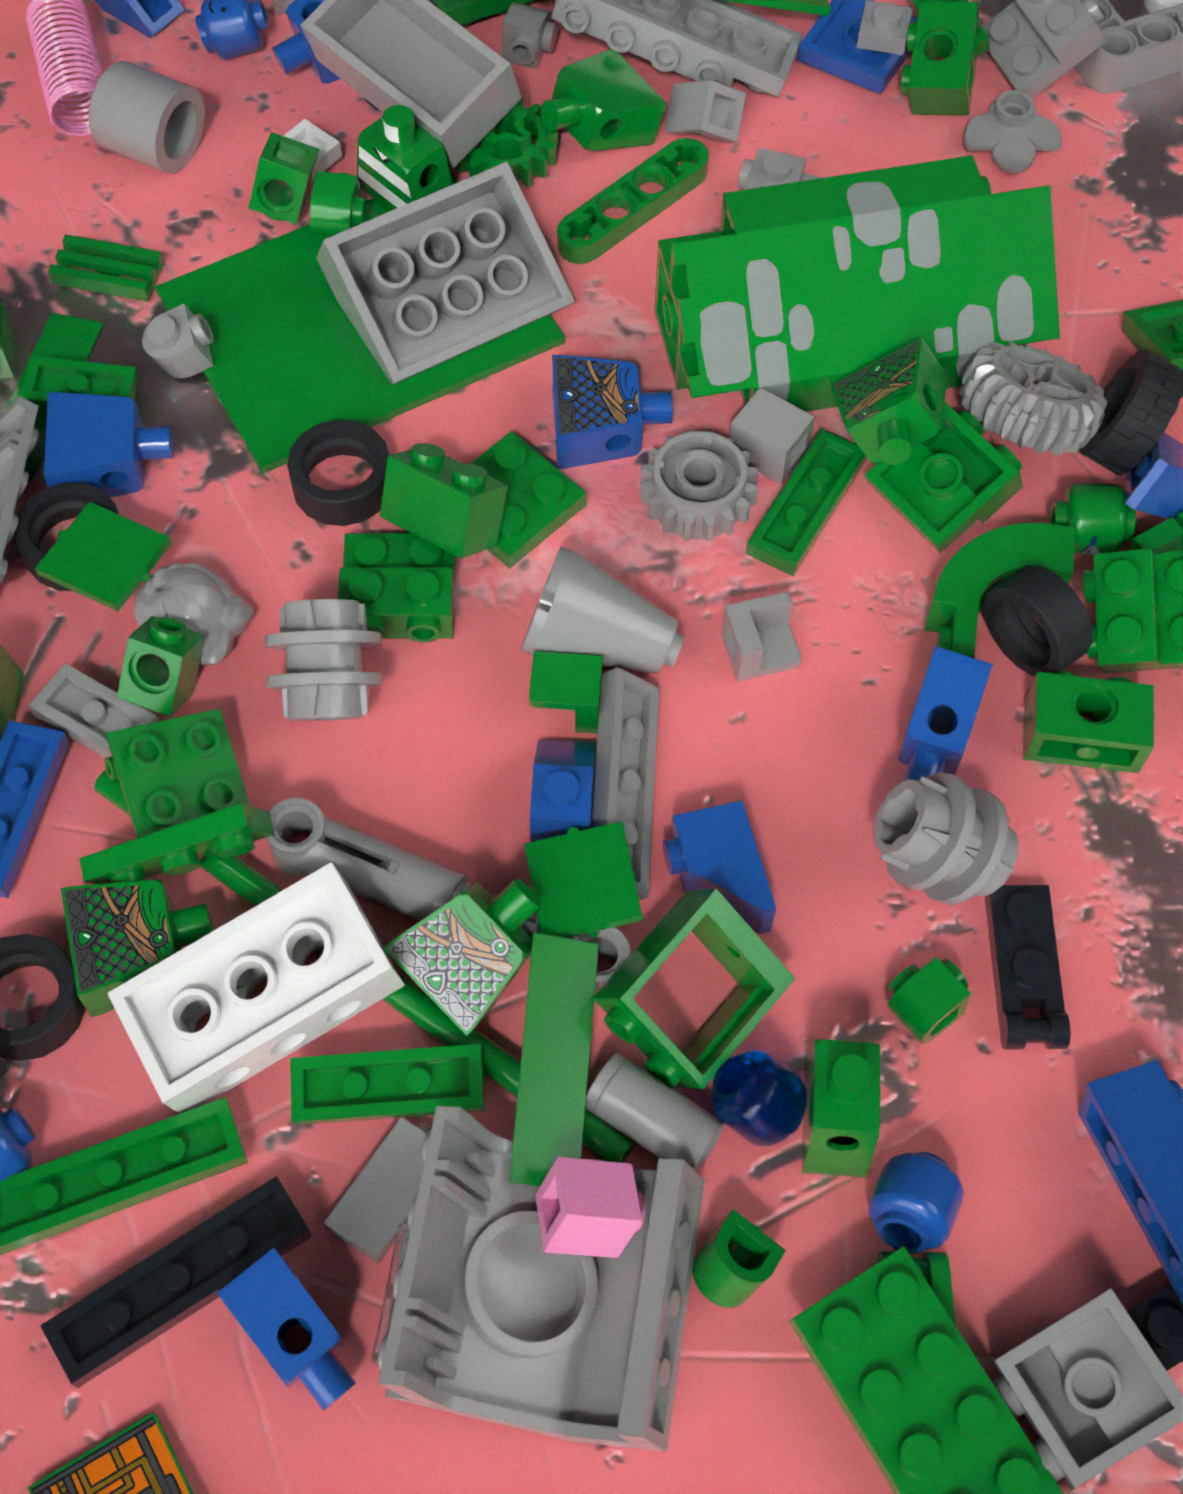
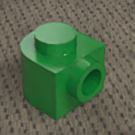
[310,171,367,236]
[887,957,971,1044]
[692,1209,786,1308]

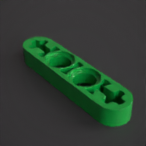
[557,138,709,264]

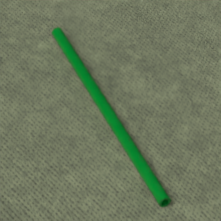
[94,769,634,1163]

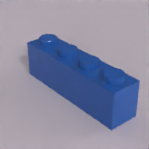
[1078,1060,1183,1304]

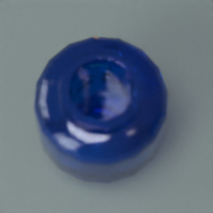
[712,1050,807,1146]

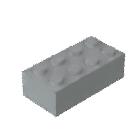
[300,0,521,168]

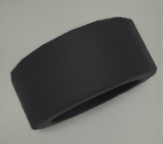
[287,419,389,526]
[14,483,119,591]
[983,565,1093,676]
[0,934,86,1061]

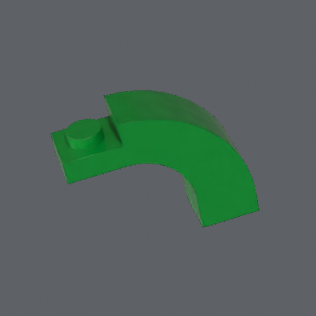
[924,523,1076,658]

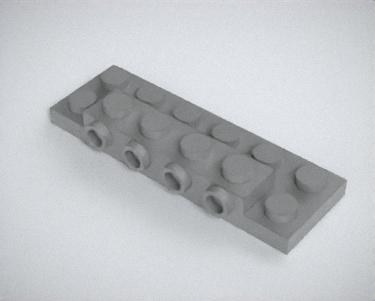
[551,0,803,97]

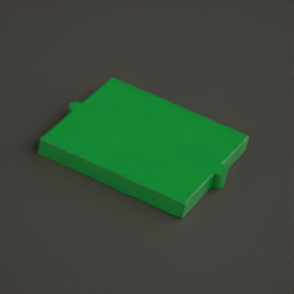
[35,502,172,611]
[524,821,644,938]

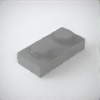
[28,663,159,758]

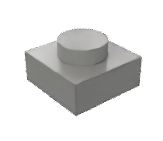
[856,0,913,55]

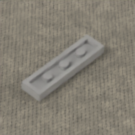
[591,667,659,901]

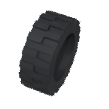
[1079,349,1183,475]

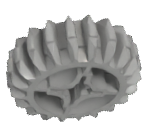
[960,341,1108,455]

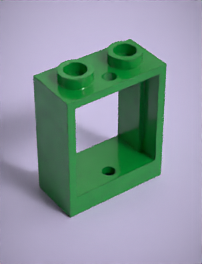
[593,889,795,1089]

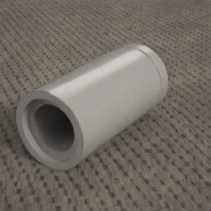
[585,1053,726,1172]

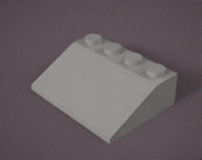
[316,162,575,386]

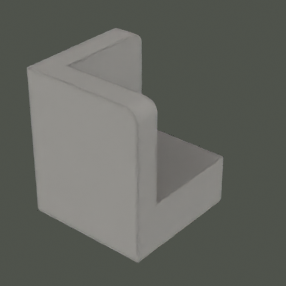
[665,80,746,143]
[730,389,815,484]
[721,592,801,682]

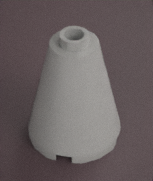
[521,546,684,674]

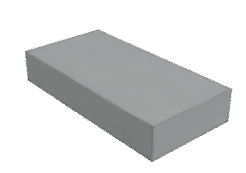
[324,1117,427,1265]

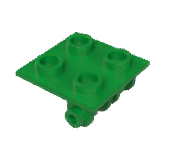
[105,709,250,838]

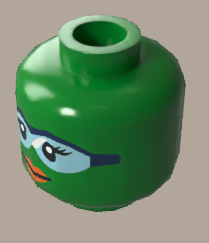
[1050,482,1136,555]

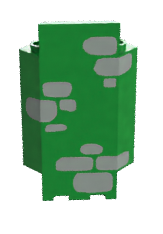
[654,155,1060,412]

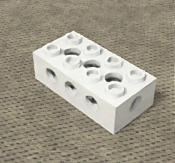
[107,862,405,1113]

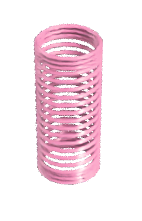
[25,0,103,136]

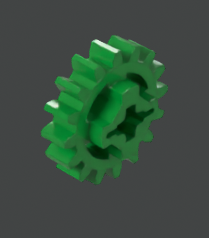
[457,98,558,187]

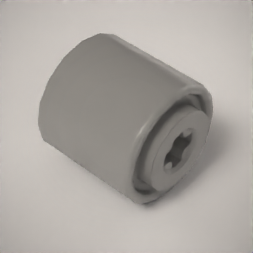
[89,61,205,174]

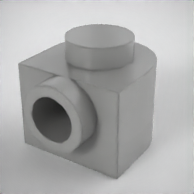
[502,2,558,70]
[142,304,214,379]

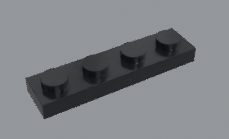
[40,1176,313,1389]

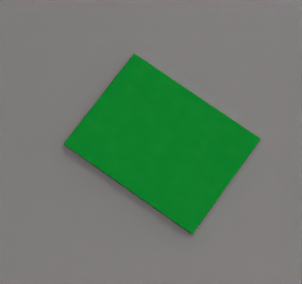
[155,171,565,474]

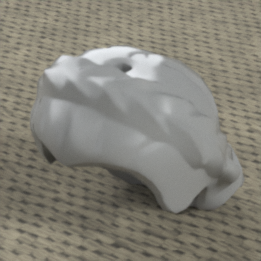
[134,563,254,666]

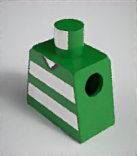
[357,105,452,211]

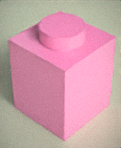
[535,1157,645,1258]

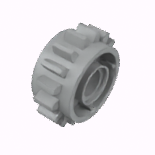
[640,430,758,541]

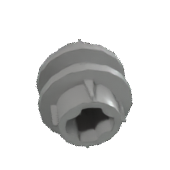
[265,599,383,721]
[873,772,1019,905]

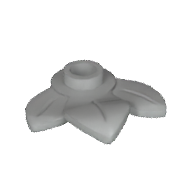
[964,90,1061,174]

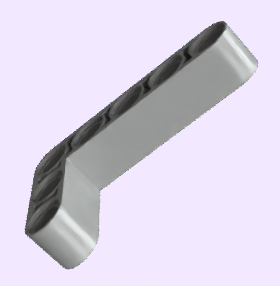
[1074,0,1183,94]

